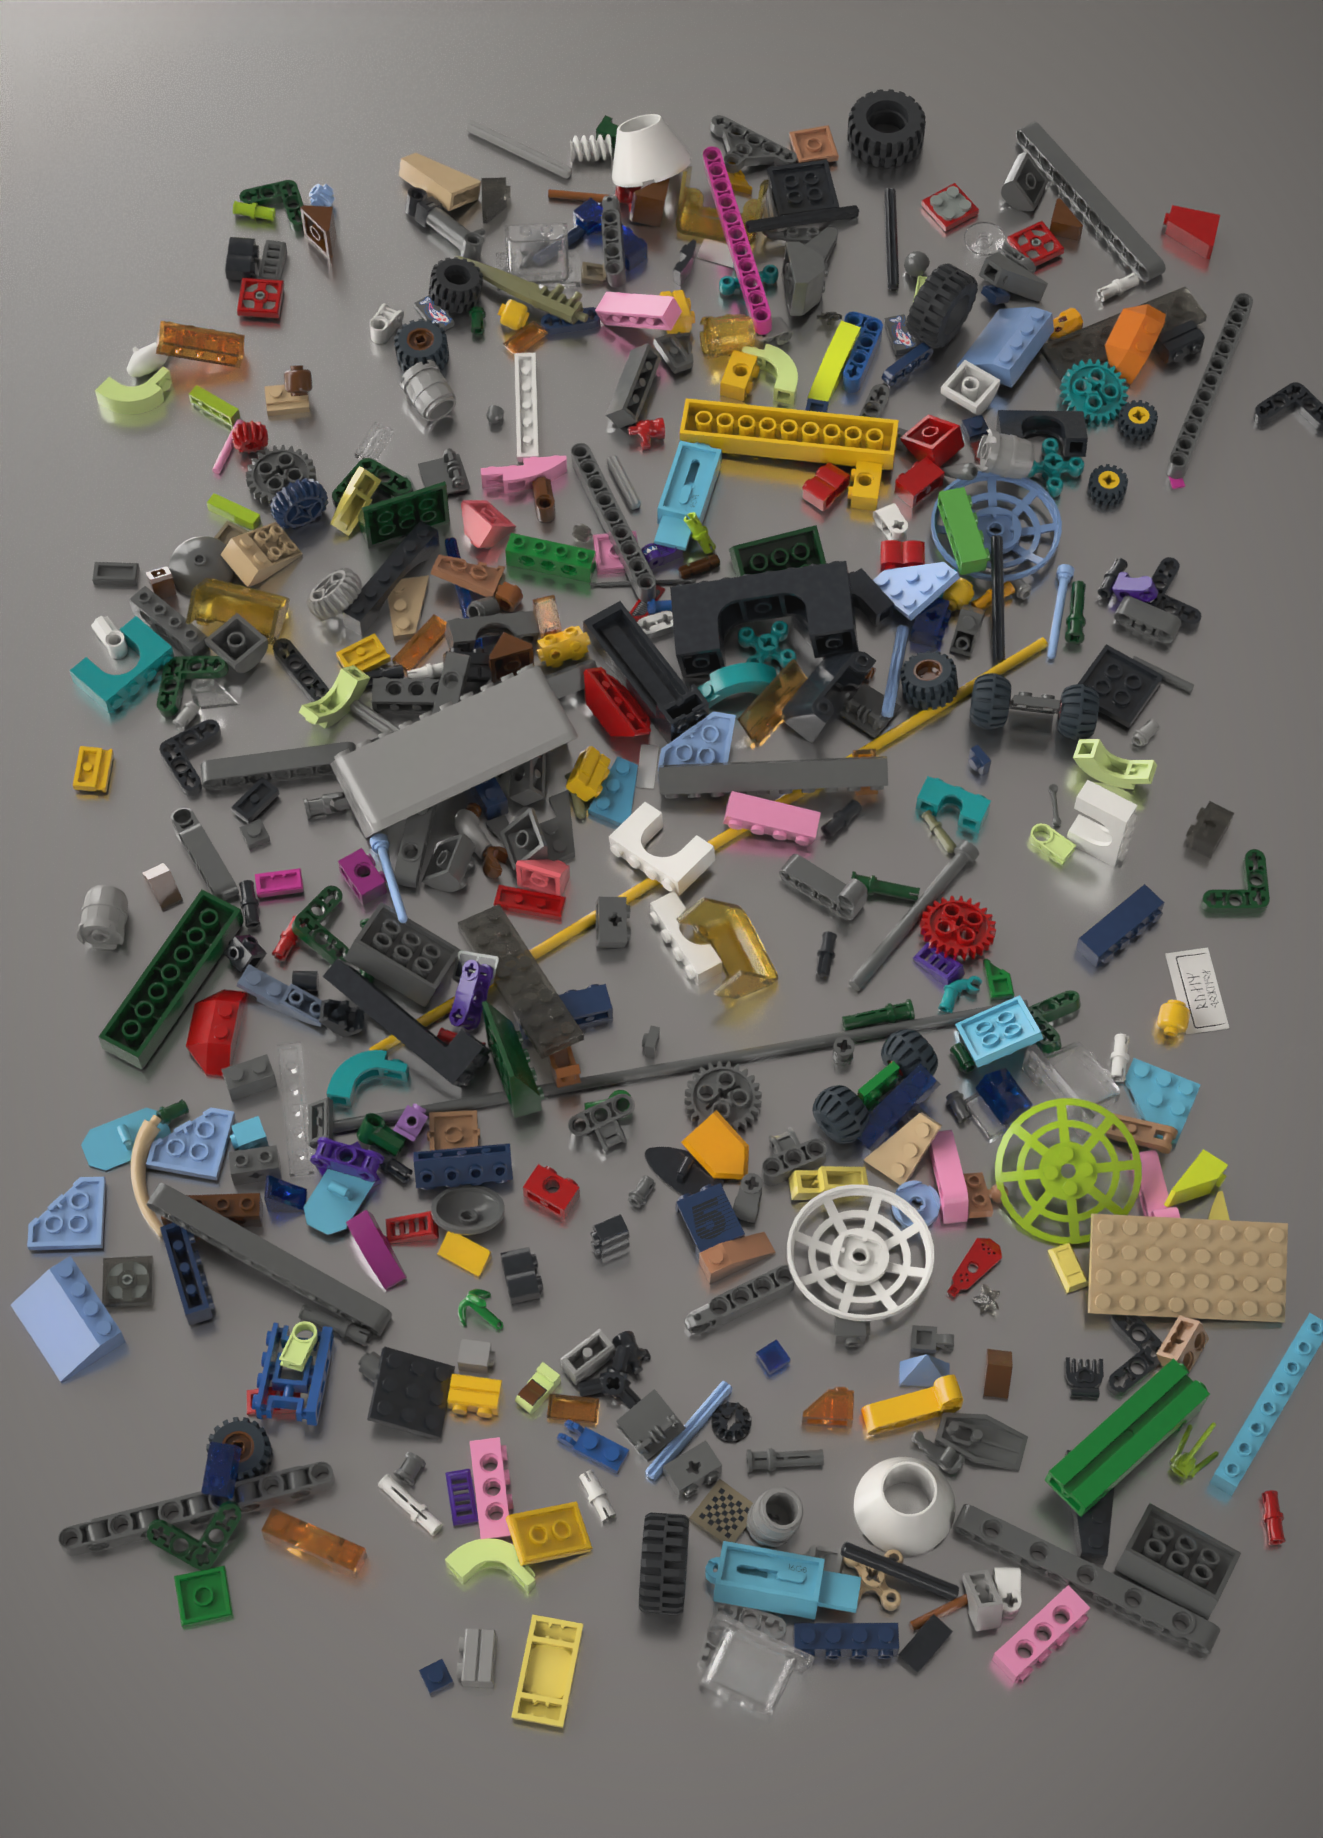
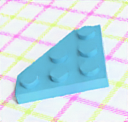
[1124,1058,1201,1148]

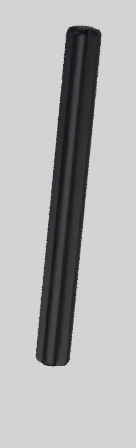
[884,188,899,290]
[745,205,859,233]
[991,535,1005,663]

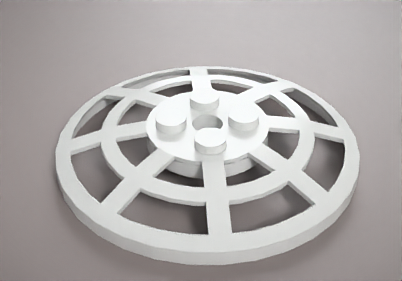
[787,1185,934,1321]

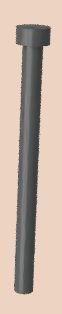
[849,840,979,991]

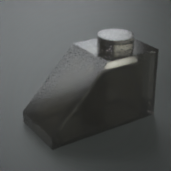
[481,177,511,224]

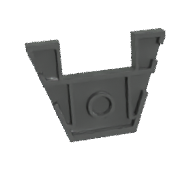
[486,790,575,862]

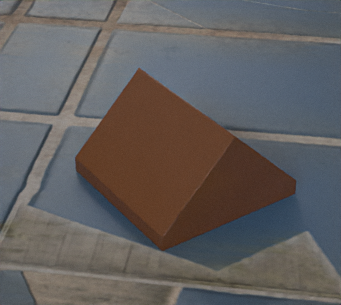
[629,178,670,227]
[300,205,336,259]
[489,632,534,683]

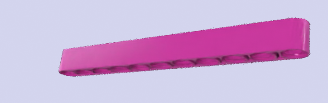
[703,146,772,335]

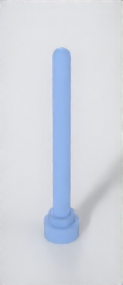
[1047,564,1075,659]
[370,833,408,923]

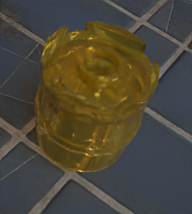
[700,314,755,359]

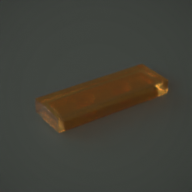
[392,614,447,672]

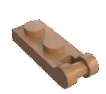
[1105,1113,1178,1154]

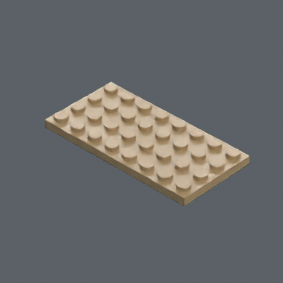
[1088,1214,1288,1323]

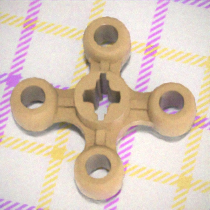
[843,1549,904,1611]

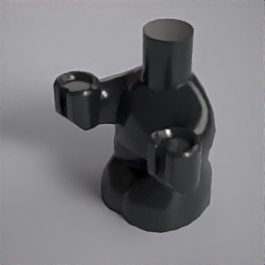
[612,1331,651,1374]

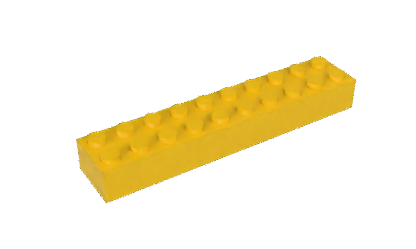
[679,398,899,470]

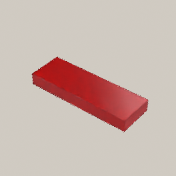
[493,885,566,921]

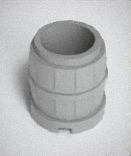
[399,360,456,421]
[976,429,1035,479]
[77,885,128,951]
[746,1487,804,1547]

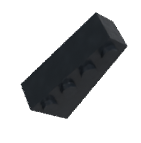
[1064,1450,1114,1565]

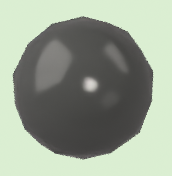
[904,251,930,278]

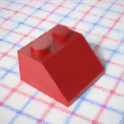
[900,414,965,467]

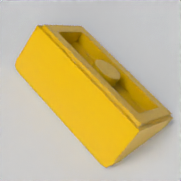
[437,1231,492,1277]

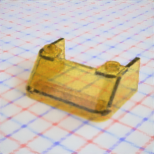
[676,166,769,245]
[186,578,290,645]
[676,897,778,999]

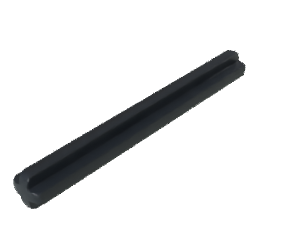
[840,1541,959,1600]

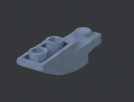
[237,964,322,1027]

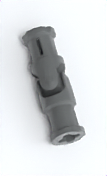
[303,792,351,819]

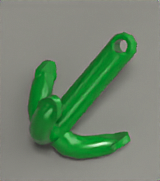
[458,1289,504,1330]

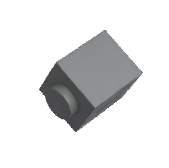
[457,1339,496,1374]

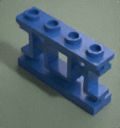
[252,1323,334,1426]

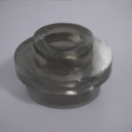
[572,524,593,543]

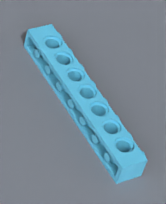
[1210,1313,1323,1496]

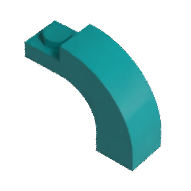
[698,662,781,708]
[326,1050,409,1107]

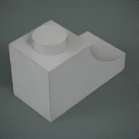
[962,1569,1003,1631]

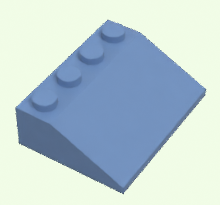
[957,307,1054,388]
[11,1256,126,1383]

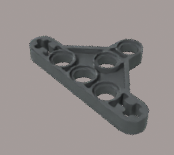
[710,115,797,173]

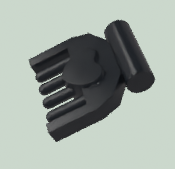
[1065,1357,1104,1398]

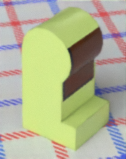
[515,1362,561,1414]

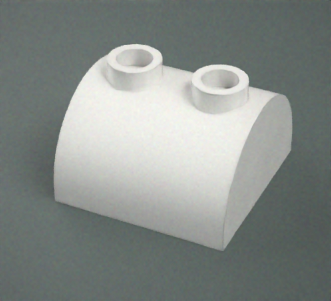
[941,360,1000,415]

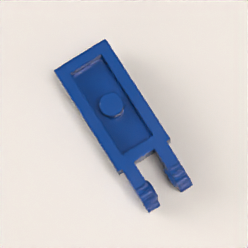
[557,1419,629,1474]

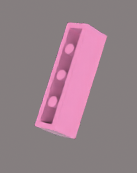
[595,292,682,330]
[723,791,821,846]

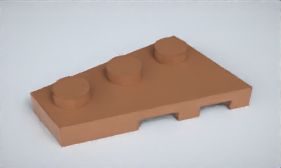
[430,555,505,597]

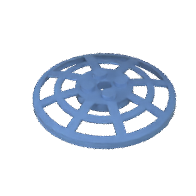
[931,471,1062,581]

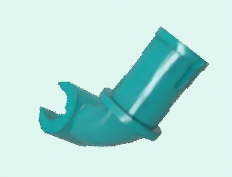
[938,976,983,1013]

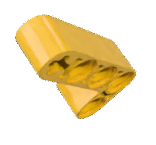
[861,1375,964,1435]

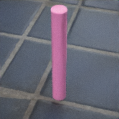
[212,419,244,474]

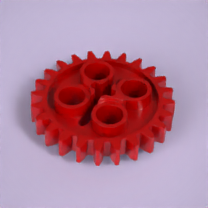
[920,896,996,961]

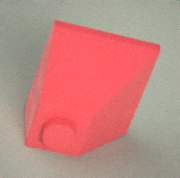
[461,500,516,548]
[516,859,570,896]

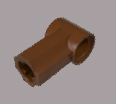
[532,477,556,523]

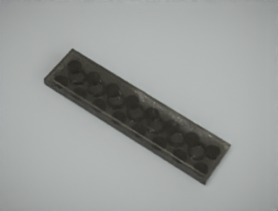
[1040,286,1207,381]
[458,904,584,1059]

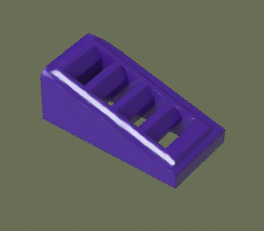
[913,943,965,986]
[445,1469,479,1527]

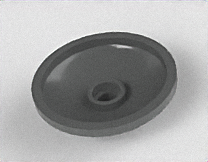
[169,536,235,598]
[431,1185,505,1235]

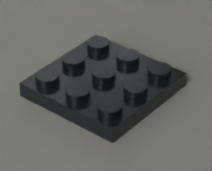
[767,160,839,216]
[1078,644,1164,728]
[367,1347,455,1440]

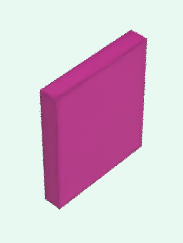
[1169,477,1185,489]

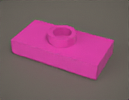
[255,868,304,898]

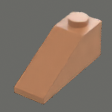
[699,1232,776,1284]

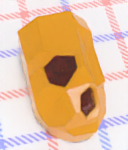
[1050,308,1083,341]

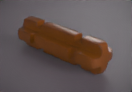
[678,554,720,579]

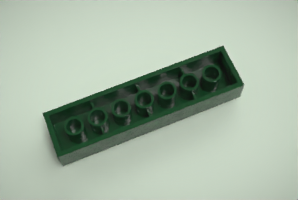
[98,889,244,1070]

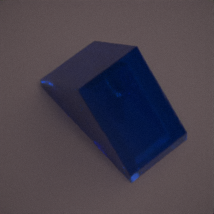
[264,1175,307,1213]

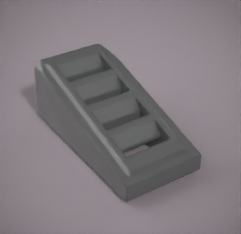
[258,240,288,280]

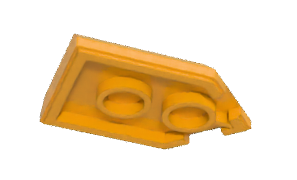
[681,1110,749,1180]

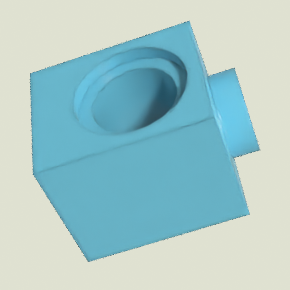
[229,1116,269,1151]

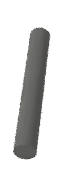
[1133,656,1194,693]

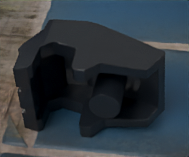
[319,999,365,1037]

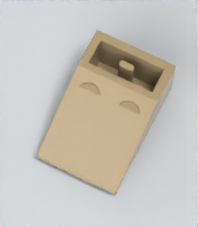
[221,522,303,587]

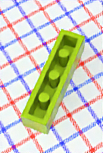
[189,385,240,426]
[207,493,261,531]

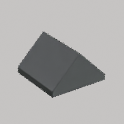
[500,807,548,871]

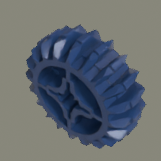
[270,478,329,529]

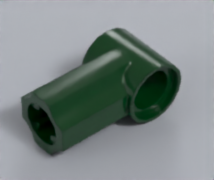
[356,1113,407,1157]

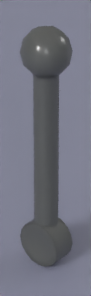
[1049,784,1061,826]

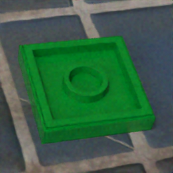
[174,1565,234,1628]

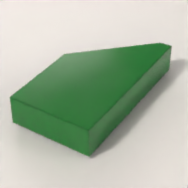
[983,959,1015,1001]

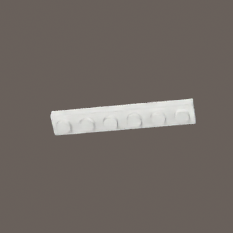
[514,353,539,462]

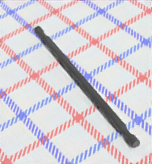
[591,579,696,587]

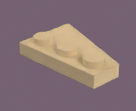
[388,575,429,641]
[864,1112,942,1185]

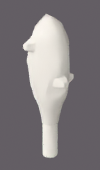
[127,326,192,377]

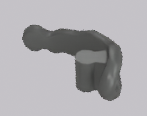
[911,1431,965,1474]

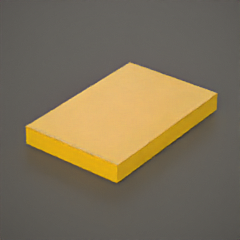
[505,1501,593,1566]

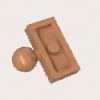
[963,1172,1009,1218]

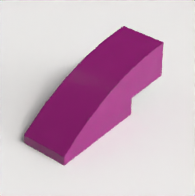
[346,1210,407,1290]

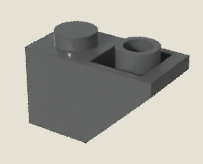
[949,604,986,657]

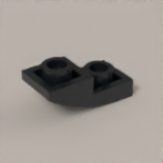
[673,239,696,286]
[898,1613,953,1673]

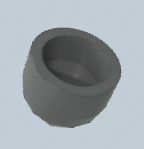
[486,405,505,424]

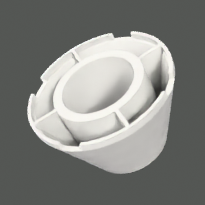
[612,114,692,187]
[854,1457,956,1557]

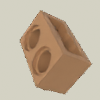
[1156,1315,1209,1372]

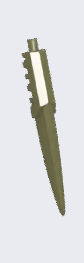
[455,256,589,325]

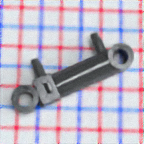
[405,187,485,261]

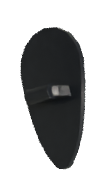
[645,1147,724,1195]

